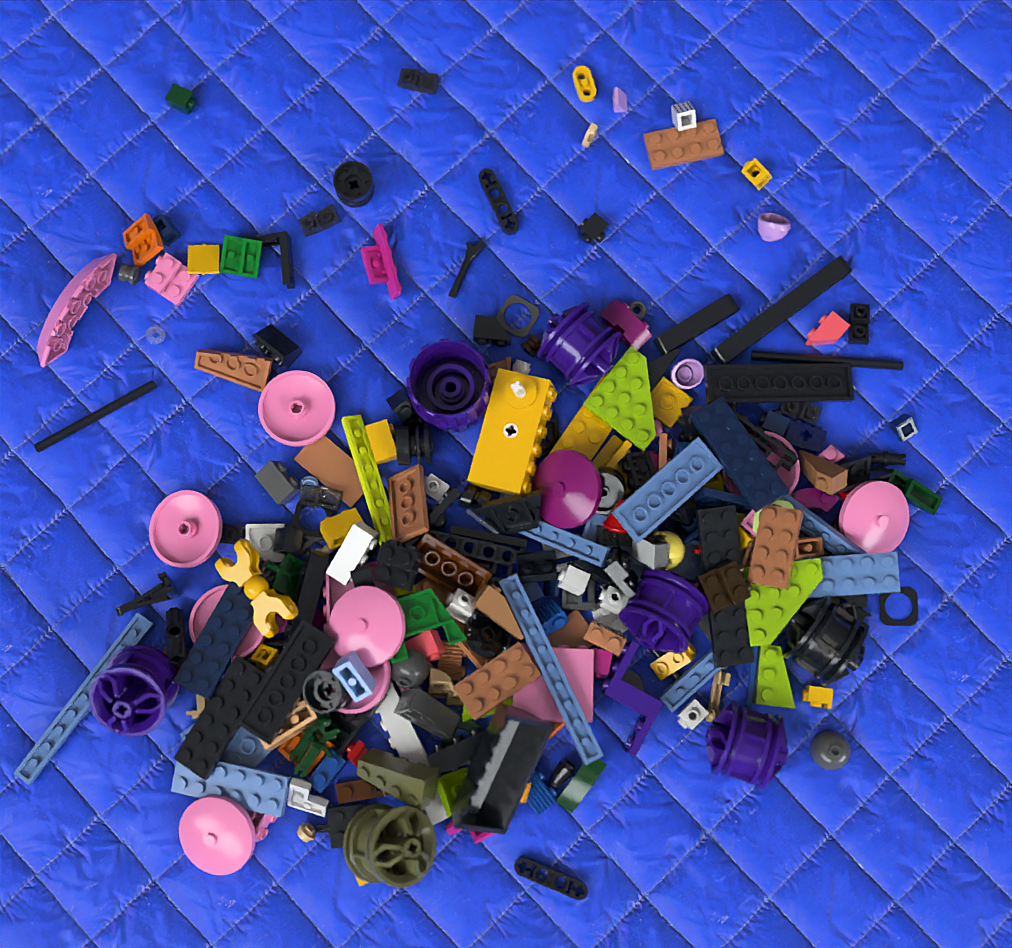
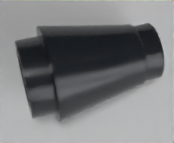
[548,758,576,789]

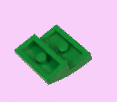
[219,235,262,279]

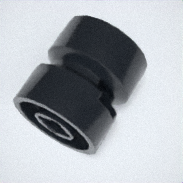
[458,483,493,516]

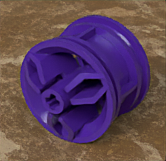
[537,302,622,389]
[619,569,709,653]
[89,645,180,737]
[705,700,788,790]

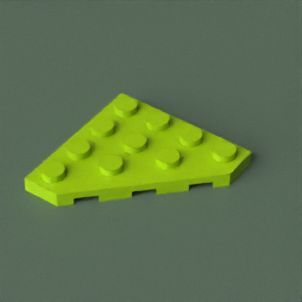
[583,346,656,451]
[743,558,824,647]

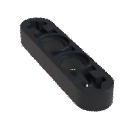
[479,168,519,236]
[514,857,588,900]

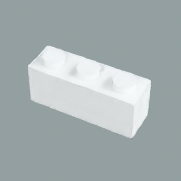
[326,521,379,585]

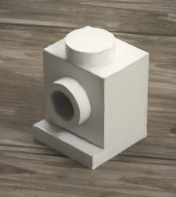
[598,585,629,615]

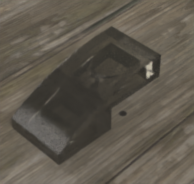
[299,485,343,511]

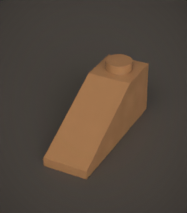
[799,450,848,495]
[471,584,524,640]

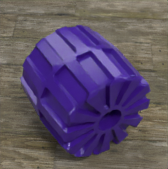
[406,338,493,433]

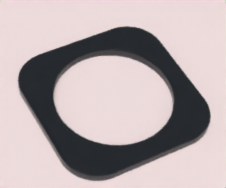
[292,498,333,538]
[879,588,918,626]

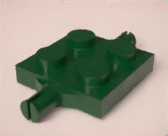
[265,553,323,601]

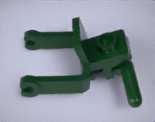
[289,712,341,778]

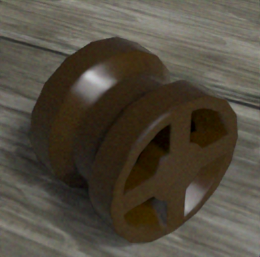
[520,334,541,358]

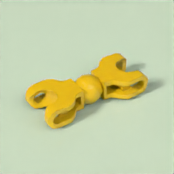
[215,539,299,638]

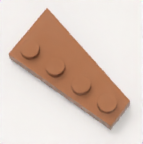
[194,349,273,393]

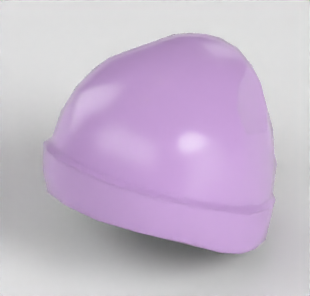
[757,213,790,242]
[671,358,704,390]

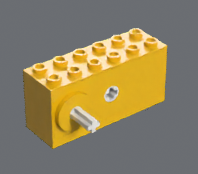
[467,368,557,496]

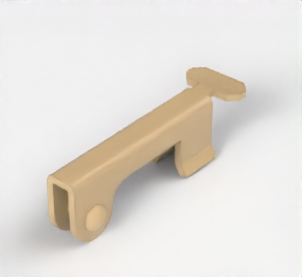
[706,667,731,722]

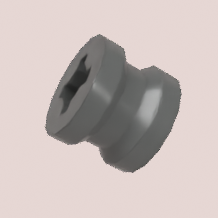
[119,263,140,285]

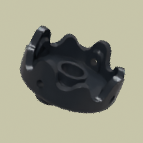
[463,610,513,658]

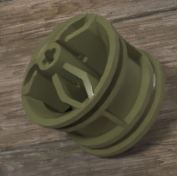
[343,804,437,888]

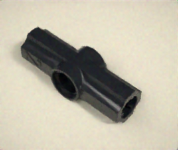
[165,607,186,665]

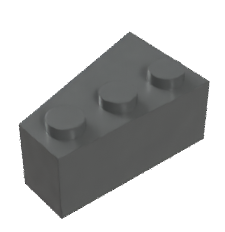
[393,687,460,739]

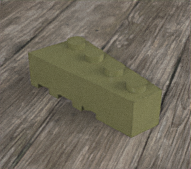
[357,748,439,811]

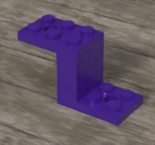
[601,640,663,757]

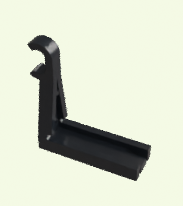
[245,231,295,289]
[115,571,179,617]

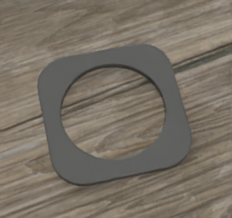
[496,295,539,338]

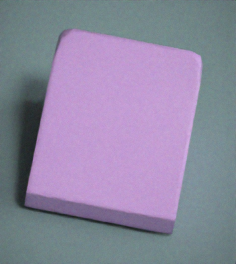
[613,87,627,112]

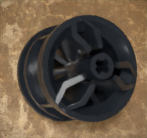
[782,595,869,686]

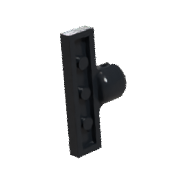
[402,487,462,548]

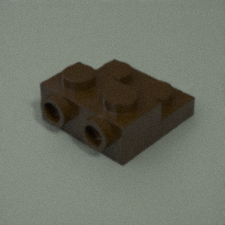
[696,559,752,613]

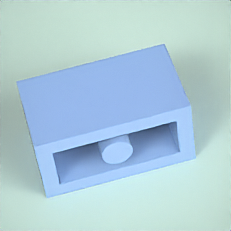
[332,651,377,702]

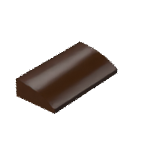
[414,532,493,597]

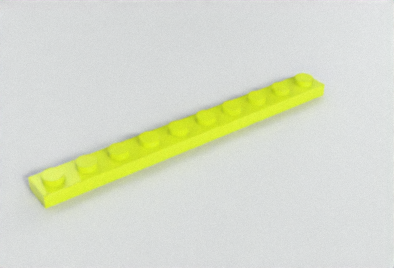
[341,415,416,598]

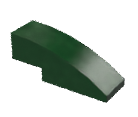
[880,469,943,515]
[556,759,607,813]

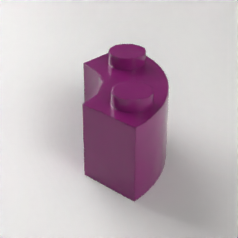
[599,299,652,351]
[790,488,840,515]

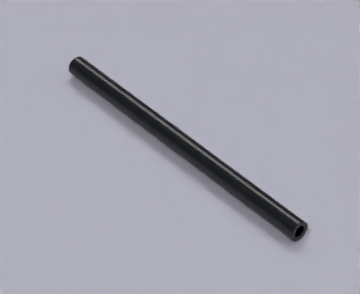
[751,351,904,371]

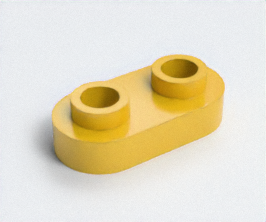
[572,66,596,103]

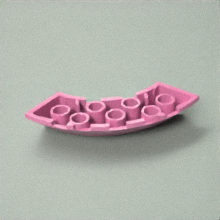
[37,253,117,367]

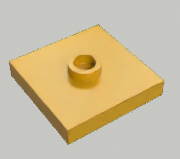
[651,376,693,429]

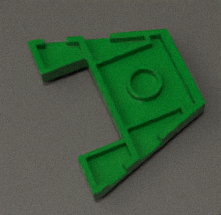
[391,588,467,664]

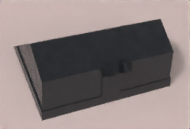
[450,702,555,834]

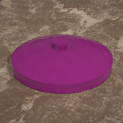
[532,450,602,528]

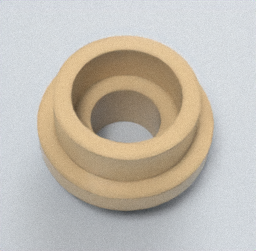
[297,823,316,842]

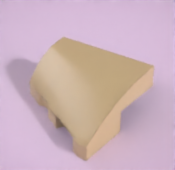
[426,668,464,705]

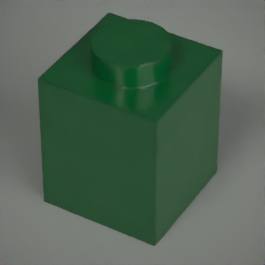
[165,83,197,115]

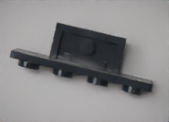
[822,453,893,496]

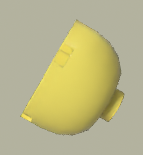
[652,531,685,571]

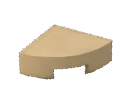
[582,123,598,148]

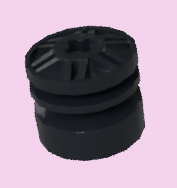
[333,161,374,208]
[395,424,434,466]
[303,668,353,713]

